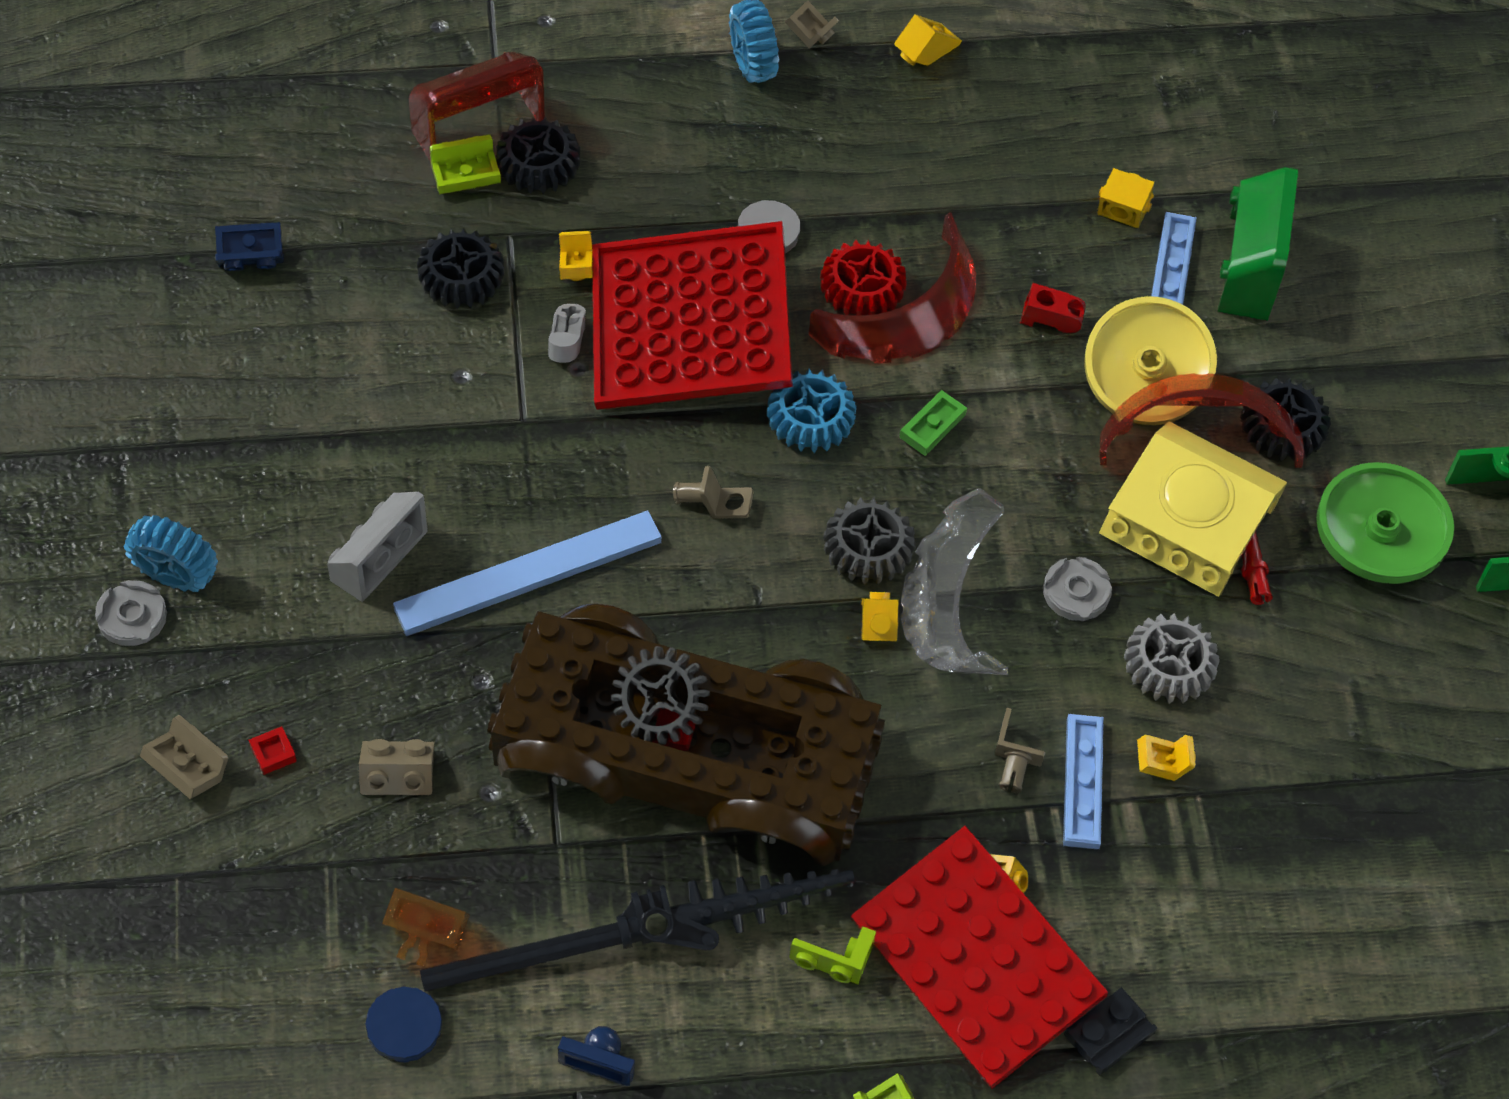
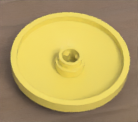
[1085,296,1217,425]

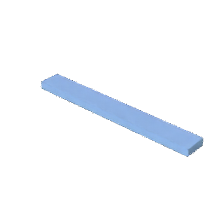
[393,510,662,636]

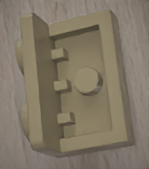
[140,715,228,799]
[359,739,435,795]

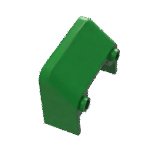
[1217,167,1298,321]
[1445,447,1509,592]

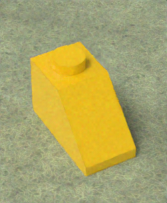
[894,14,962,66]

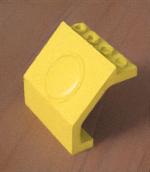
[1099,421,1287,597]

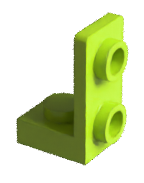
[789,926,876,984]

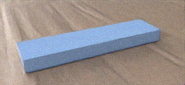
[1151,212,1197,305]
[1063,714,1104,849]

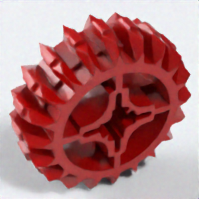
[820,240,907,320]

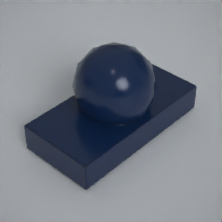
[558,1026,635,1086]

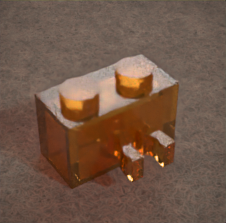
[382,888,470,967]

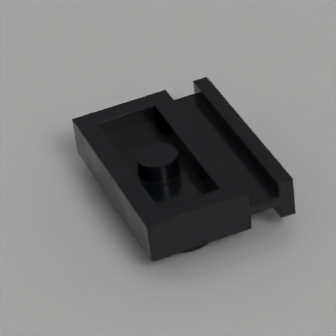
[1064,987,1157,1076]

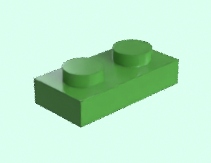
[899,390,967,456]

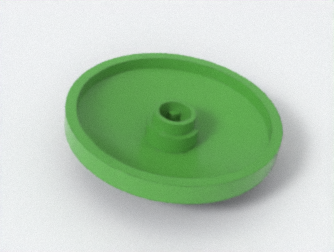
[1316,462,1454,584]

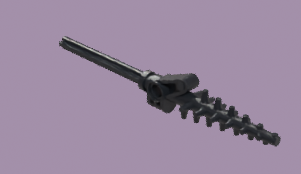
[420,869,855,992]

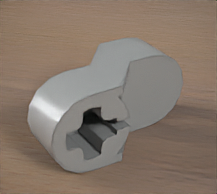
[548,304,586,363]

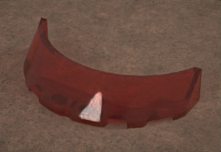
[809,212,976,363]
[1100,373,1304,468]

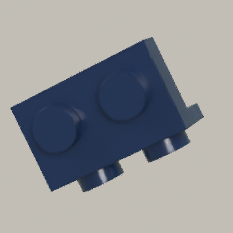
[215,222,284,271]

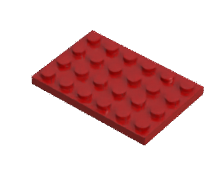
[851,826,1108,1089]

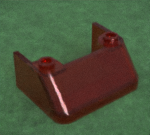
[409,52,545,162]

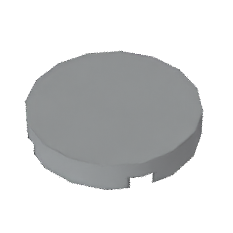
[738,200,800,253]
[1043,557,1112,621]
[95,580,167,646]

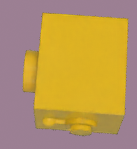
[1097,168,1155,228]

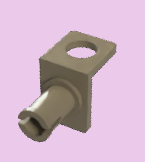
[673,466,754,519]
[995,708,1045,793]

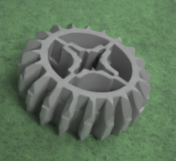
[1124,613,1219,704]

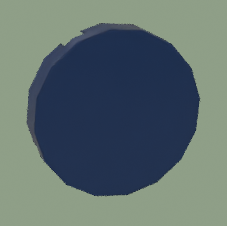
[365,986,442,1063]

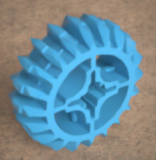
[729,0,780,83]
[767,368,856,453]
[123,515,218,592]

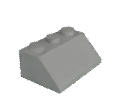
[327,492,428,602]

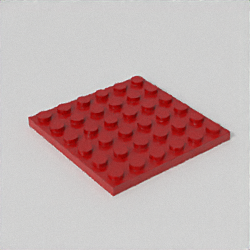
[592,221,793,410]

